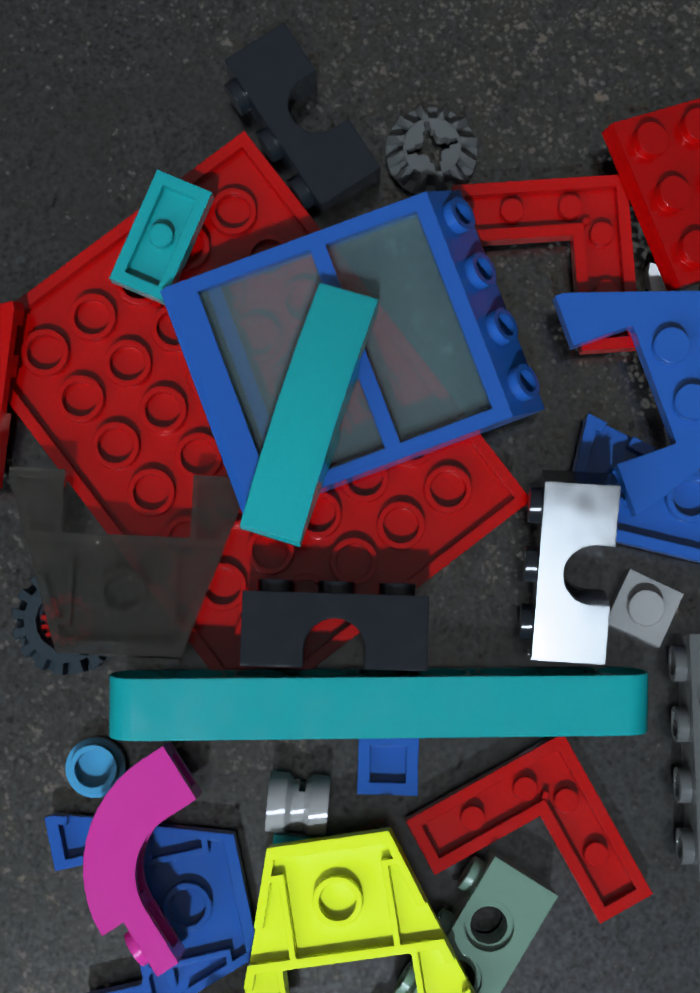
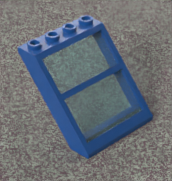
[160,190,545,514]

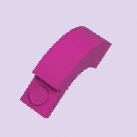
[83,741,203,977]

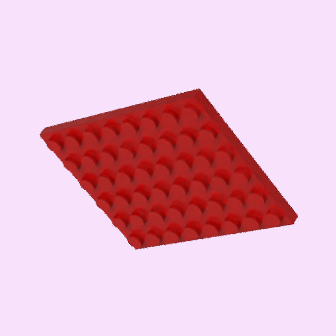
[8,131,529,669]

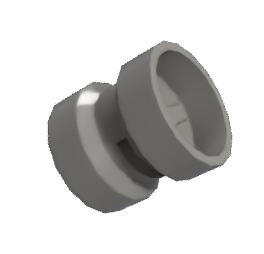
[265,770,331,837]

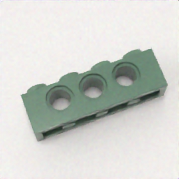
[393,847,558,993]

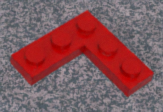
[451,174,637,355]
[405,737,653,924]

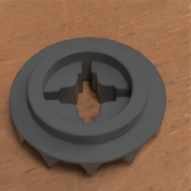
[385,104,477,195]

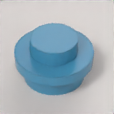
[65,737,126,798]

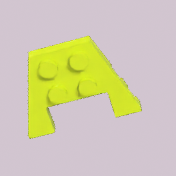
[244,827,475,993]

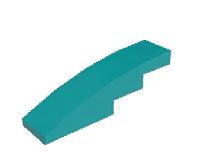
[240,282,378,547]

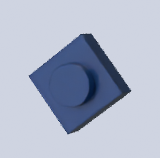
[357,738,419,796]

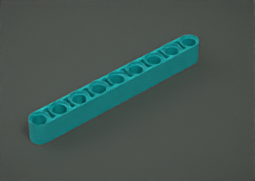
[109,667,648,741]

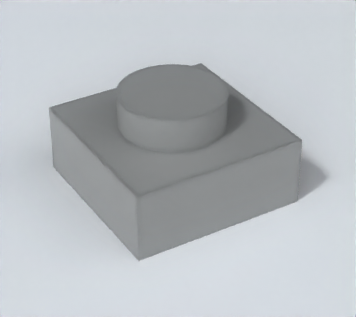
[609,569,684,648]

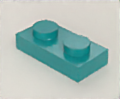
[109,169,214,305]

